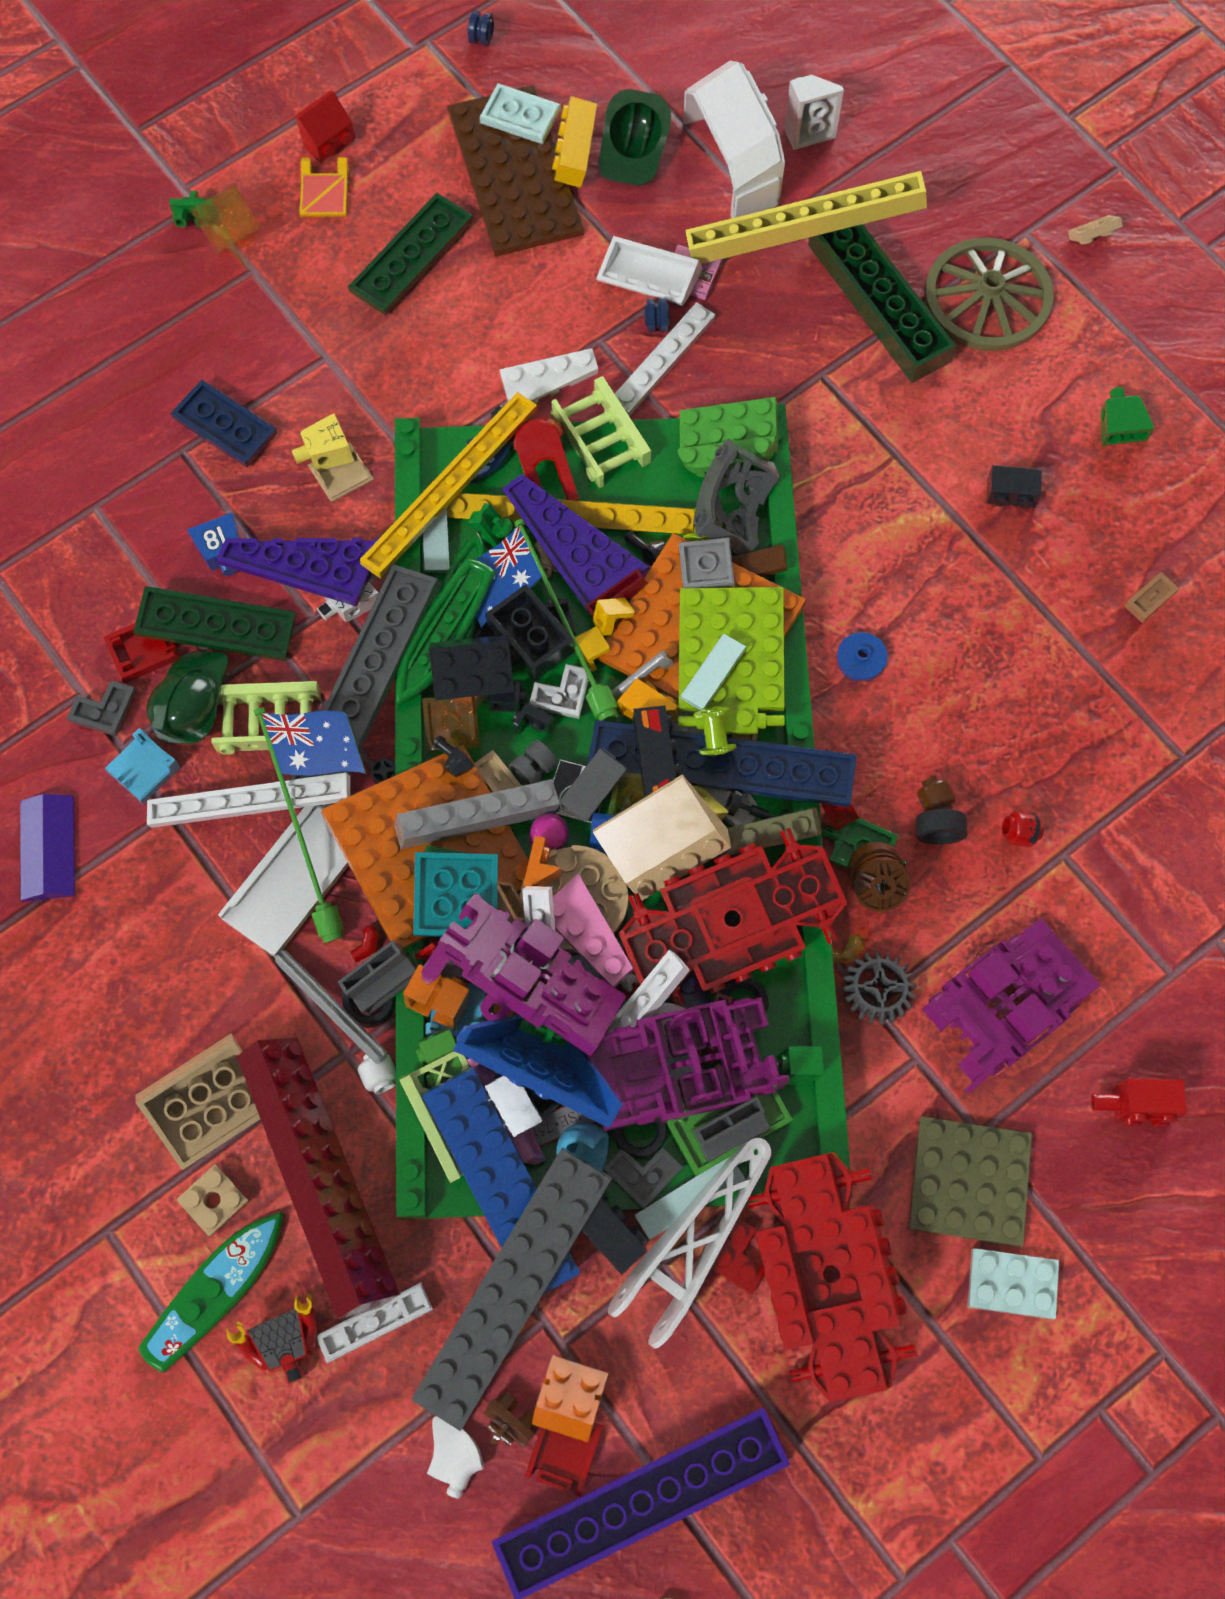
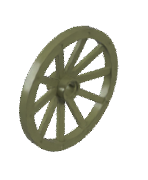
[925,238,1053,351]

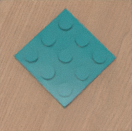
[413,852,498,936]

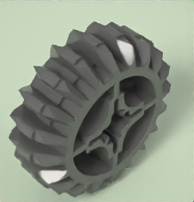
[842,951,917,1025]

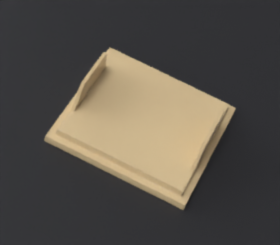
[308,443,374,503]

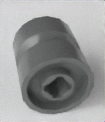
[509,740,559,785]

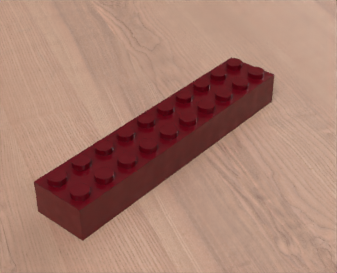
[236,1037,400,1319]

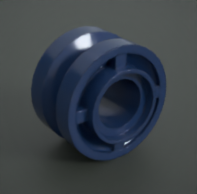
[468,10,494,47]
[644,298,670,333]

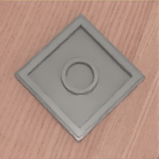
[679,537,734,588]

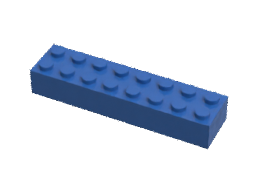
[421,1066,580,1294]

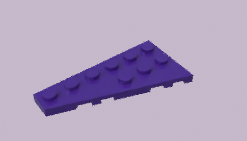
[502,474,649,612]
[216,538,379,607]

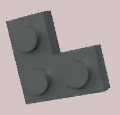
[67,681,137,737]
[603,1148,683,1209]

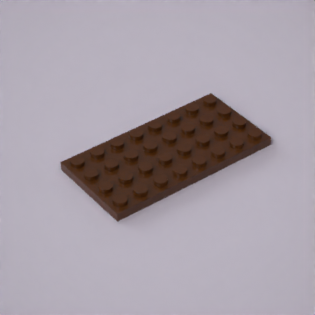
[447,85,584,257]

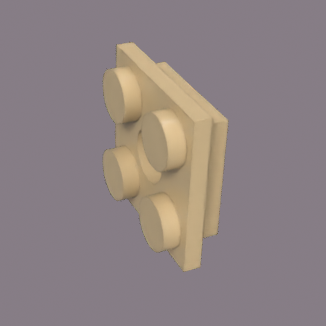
[176,1164,249,1237]

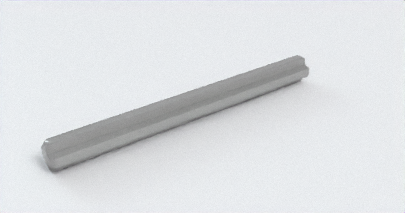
[275,950,387,1064]

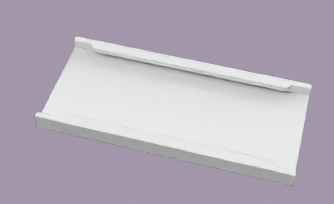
[218,806,349,957]

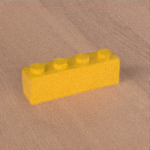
[552,96,597,188]

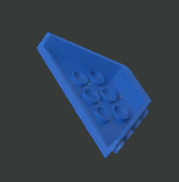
[453,1014,623,1128]

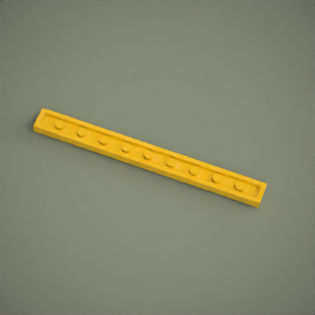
[360,392,537,578]
[447,493,695,534]

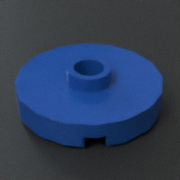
[836,632,888,682]

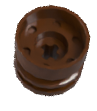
[848,842,911,912]

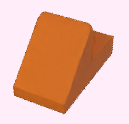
[523,836,562,888]

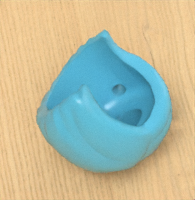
[556,1122,609,1171]

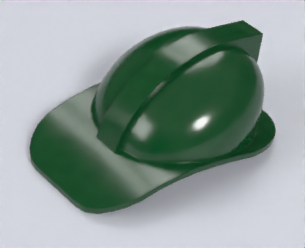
[598,89,671,186]
[147,651,229,744]

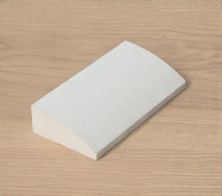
[596,236,702,305]

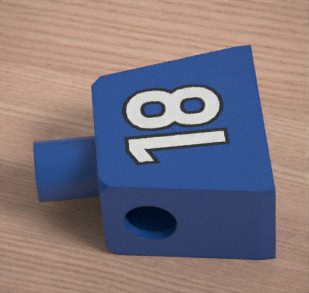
[187,513,240,576]

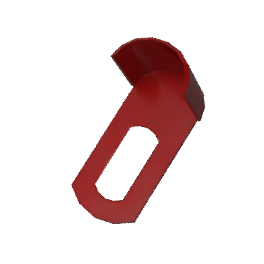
[514,416,580,501]

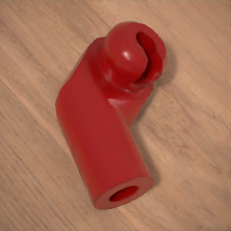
[350,925,381,963]

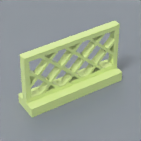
[399,1051,470,1183]

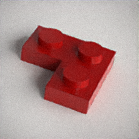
[710,1218,765,1295]

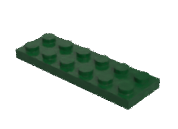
[348,192,473,316]
[133,586,296,661]

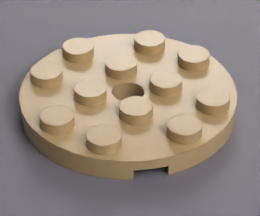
[520,845,628,952]

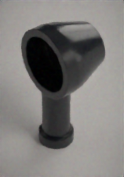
[624,530,666,566]
[433,736,474,778]

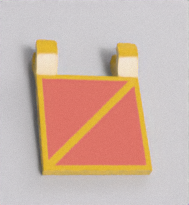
[300,157,349,217]

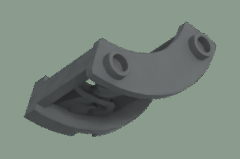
[693,438,780,556]

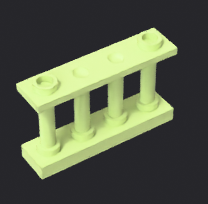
[550,376,651,488]
[212,681,321,755]

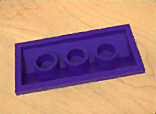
[20,794,75,902]

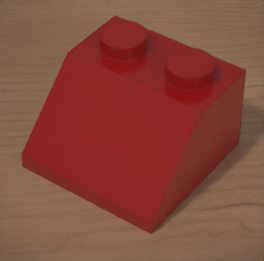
[296,90,355,163]

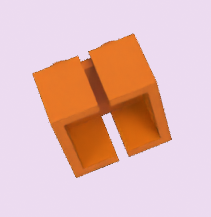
[403,964,470,1031]
[532,1355,608,1442]

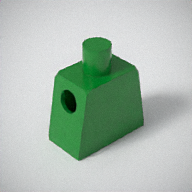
[1100,387,1154,446]

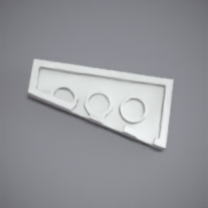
[500,348,598,403]

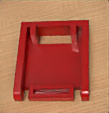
[103,623,180,684]
[525,1422,604,1497]

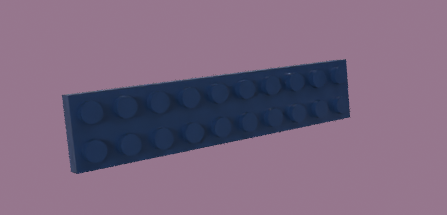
[587,720,857,808]

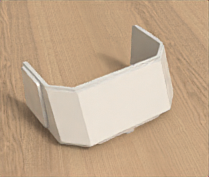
[683,61,785,218]

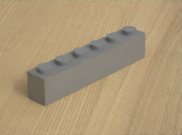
[394,779,560,850]

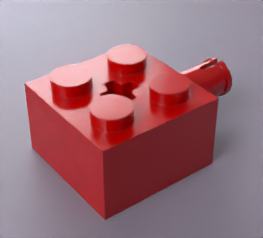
[1091,1078,1187,1127]

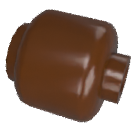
[917,776,956,812]

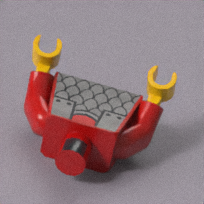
[226,1293,319,1385]

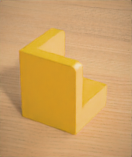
[593,598,634,636]
[575,626,610,672]

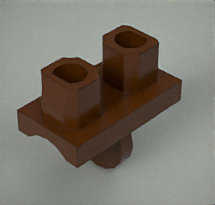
[483,1392,535,1448]

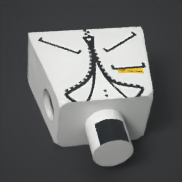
[317,582,379,622]

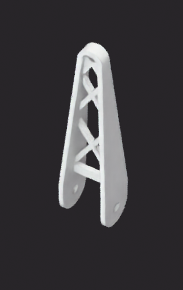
[608,1137,771,1349]

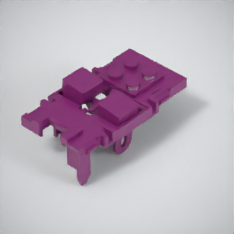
[422,893,626,1056]

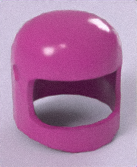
[529,813,569,851]

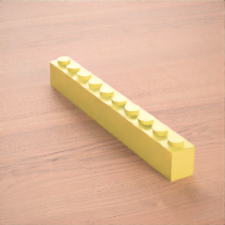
[686,171,927,264]

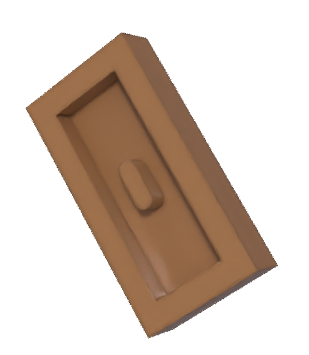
[1124,572,1179,623]

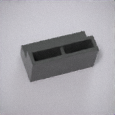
[559,748,628,822]
[338,940,418,1016]
[690,1096,771,1162]

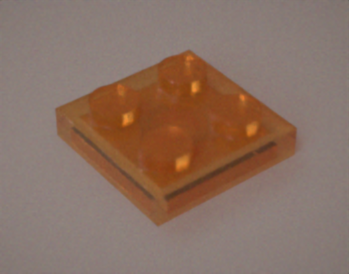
[422,696,480,750]

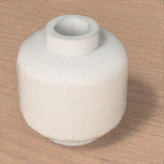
[357,1054,396,1094]

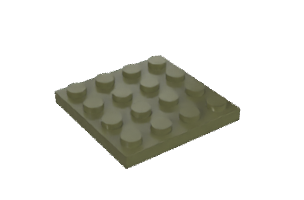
[908,1116,1032,1247]

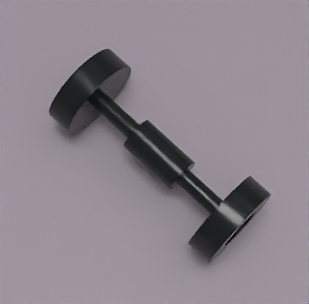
[725,789,793,820]

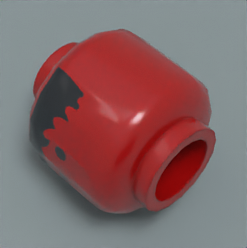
[1002,811,1044,847]

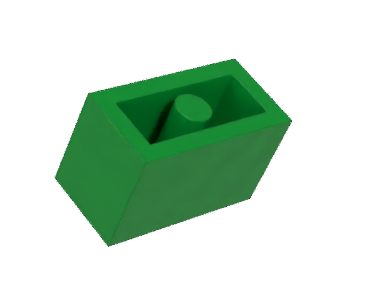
[775,1046,824,1085]

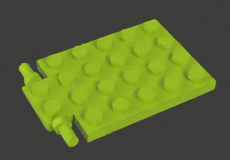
[678,587,785,734]

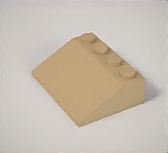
[593,774,731,900]
[136,1034,260,1170]

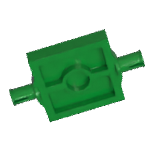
[822,818,907,871]

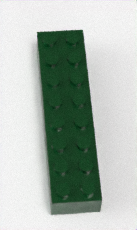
[808,224,956,383]

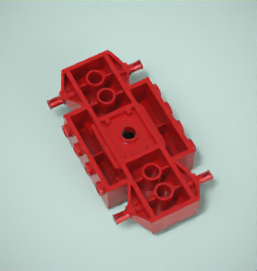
[619,828,847,1006]
[747,1152,918,1402]

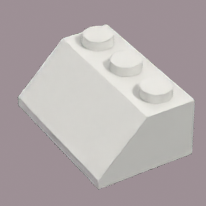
[784,75,844,150]

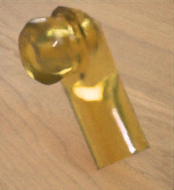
[832,933,865,963]

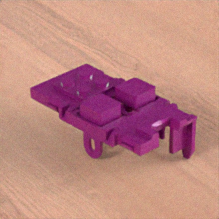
[922,918,1100,1093]
[585,997,790,1131]

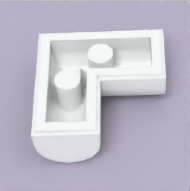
[529,664,591,719]

